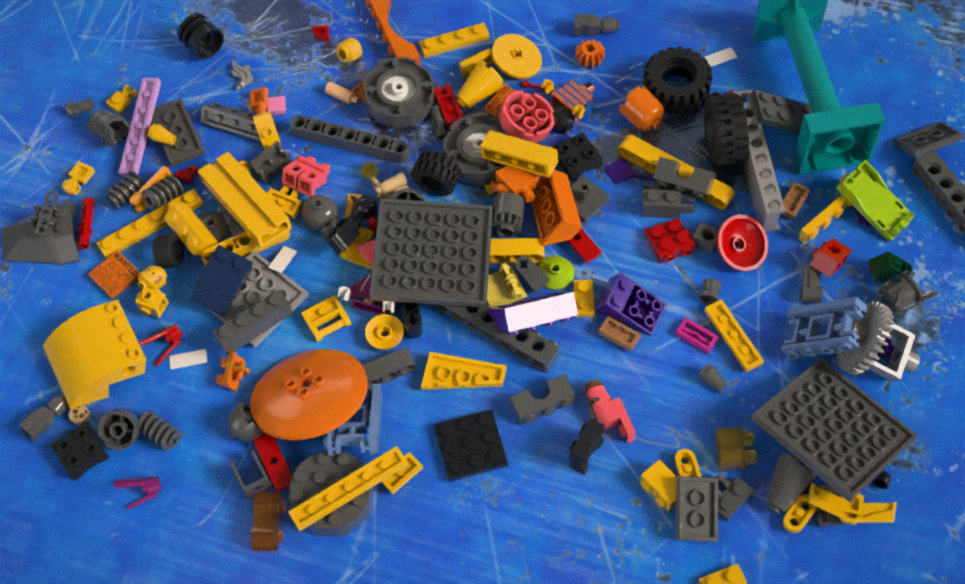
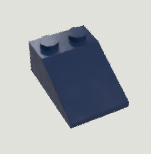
[190,245,253,317]

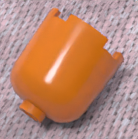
[618,86,665,132]

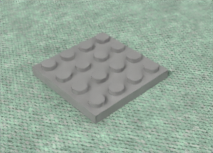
[206,251,309,348]

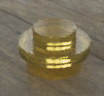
[360,162,379,180]

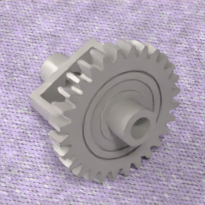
[836,301,920,381]

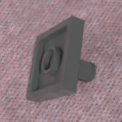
[571,176,610,223]

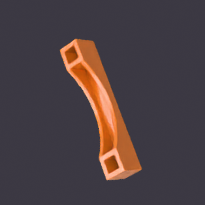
[364,0,421,66]

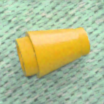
[148,124,177,146]

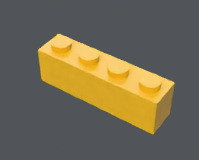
[480,130,558,178]

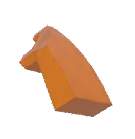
[248,87,268,114]

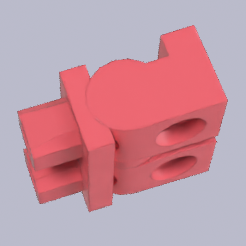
[282,155,330,197]

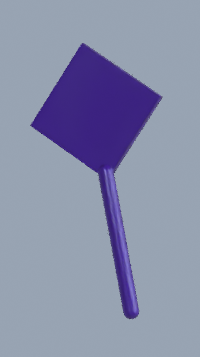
[604,158,656,185]

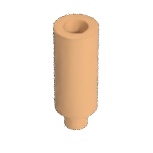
[325,82,359,104]

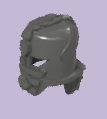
[87,109,131,147]
[879,270,939,316]

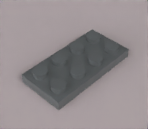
[750,90,812,134]
[152,98,206,167]

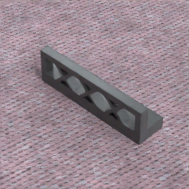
[200,102,275,141]

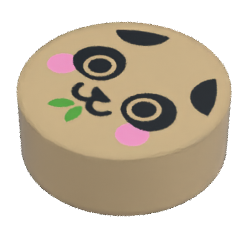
[69,405,90,426]

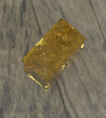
[714,427,757,472]

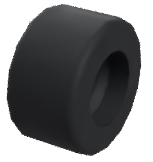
[152,234,184,268]

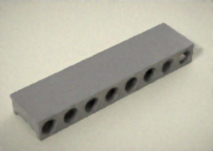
[733,90,785,232]

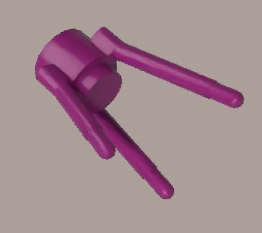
[113,476,161,510]

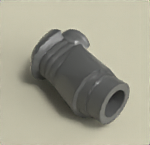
[65,98,96,118]

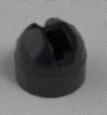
[873,471,891,489]

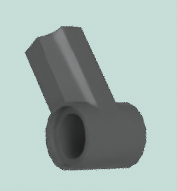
[800,265,823,303]

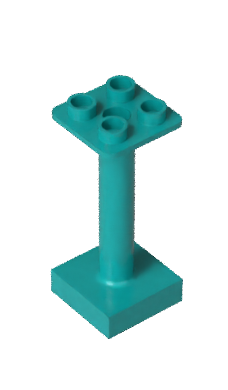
[752,0,886,176]

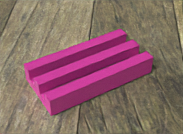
[675,317,719,354]

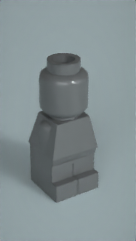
[574,14,619,38]
[19,394,68,443]

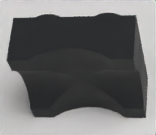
[552,132,602,181]
[569,419,605,475]
[51,422,110,481]

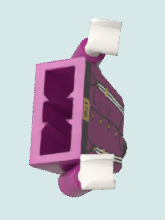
[337,275,398,315]

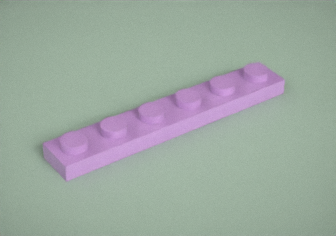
[118,78,162,176]

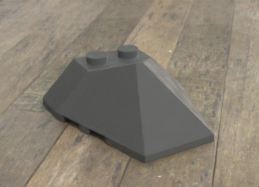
[2,199,80,265]

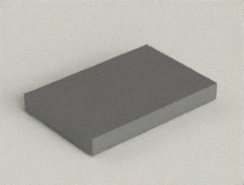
[894,121,964,158]
[675,476,718,542]

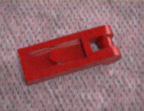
[434,83,463,128]

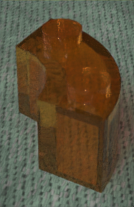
[251,492,286,551]

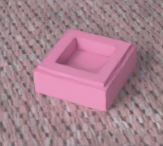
[268,96,286,115]

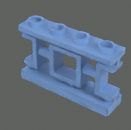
[781,296,867,359]
[323,383,383,456]

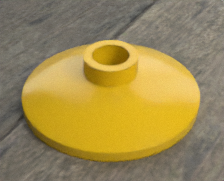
[365,314,404,350]

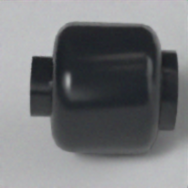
[553,105,575,132]

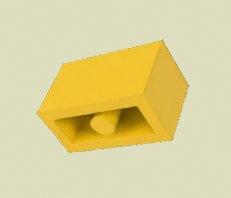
[640,459,676,512]

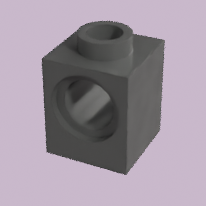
[692,222,718,255]

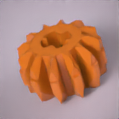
[576,38,605,68]

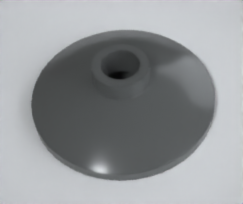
[199,211,230,242]

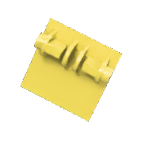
[487,263,527,308]

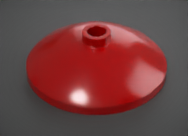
[716,215,768,272]

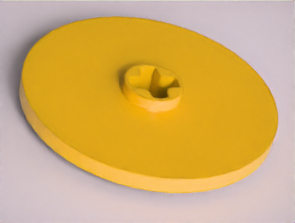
[491,34,542,79]

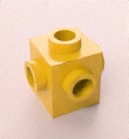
[135,286,169,318]

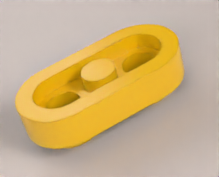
[674,449,702,477]
[783,495,817,533]

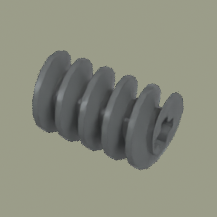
[105,170,145,210]
[141,175,184,209]
[138,410,183,451]

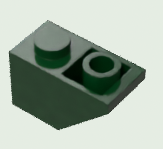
[868,251,913,283]

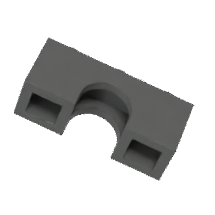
[653,157,716,197]
[510,374,575,425]

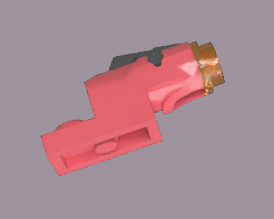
[585,379,636,443]

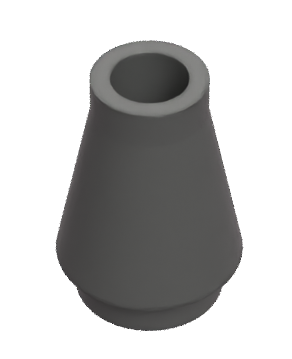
[698,364,728,393]

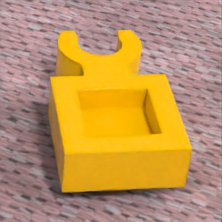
[106,84,138,114]

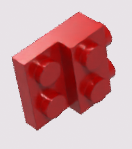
[644,218,695,263]

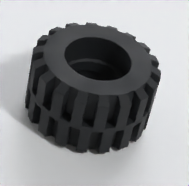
[411,150,462,196]

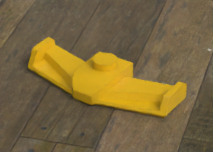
[808,483,896,525]

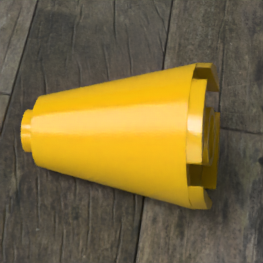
[456,60,505,109]

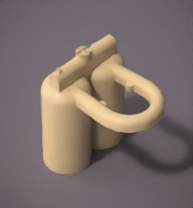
[371,172,409,201]

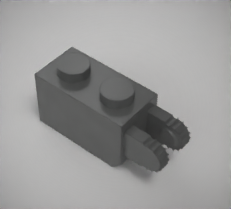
[642,189,695,218]

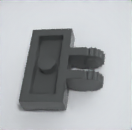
[715,475,754,522]

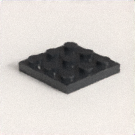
[434,409,508,482]

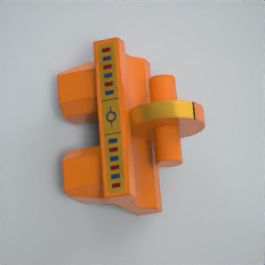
[216,351,250,392]

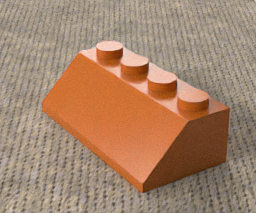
[531,169,582,246]

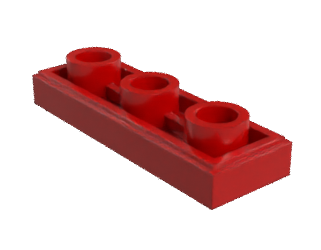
[566,228,602,264]
[253,434,292,493]

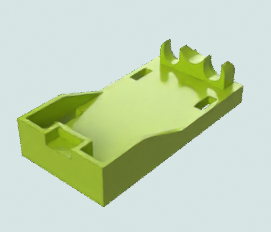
[836,160,915,242]

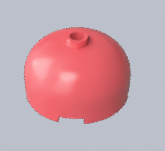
[500,90,555,143]

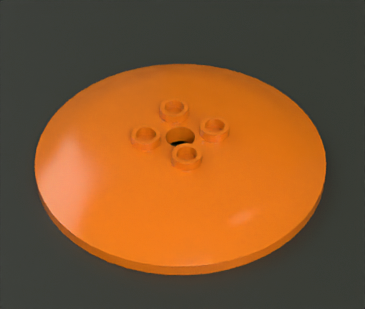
[250,349,368,440]

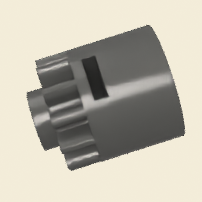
[491,192,525,237]

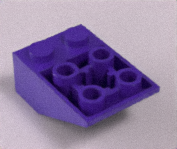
[595,272,666,336]

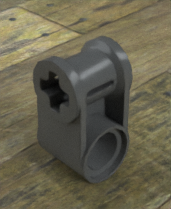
[515,256,551,292]

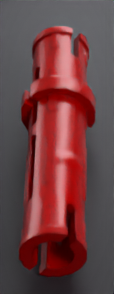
[77,197,95,250]

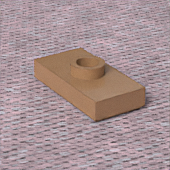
[780,182,811,220]
[597,316,641,352]

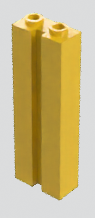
[198,152,292,248]

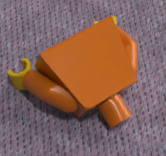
[484,166,540,203]

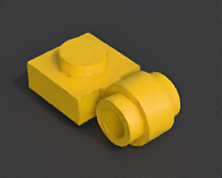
[62,161,95,195]

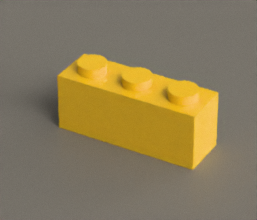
[163,204,219,256]

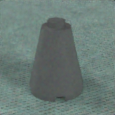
[766,453,817,514]

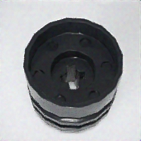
[177,13,224,60]

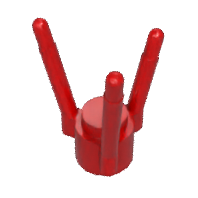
[138,324,183,366]

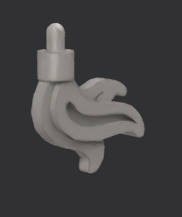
[231,61,253,90]

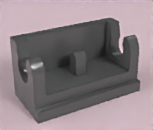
[250,141,292,184]

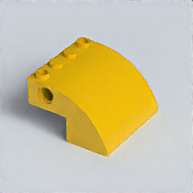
[43,300,147,409]

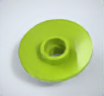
[538,256,574,290]

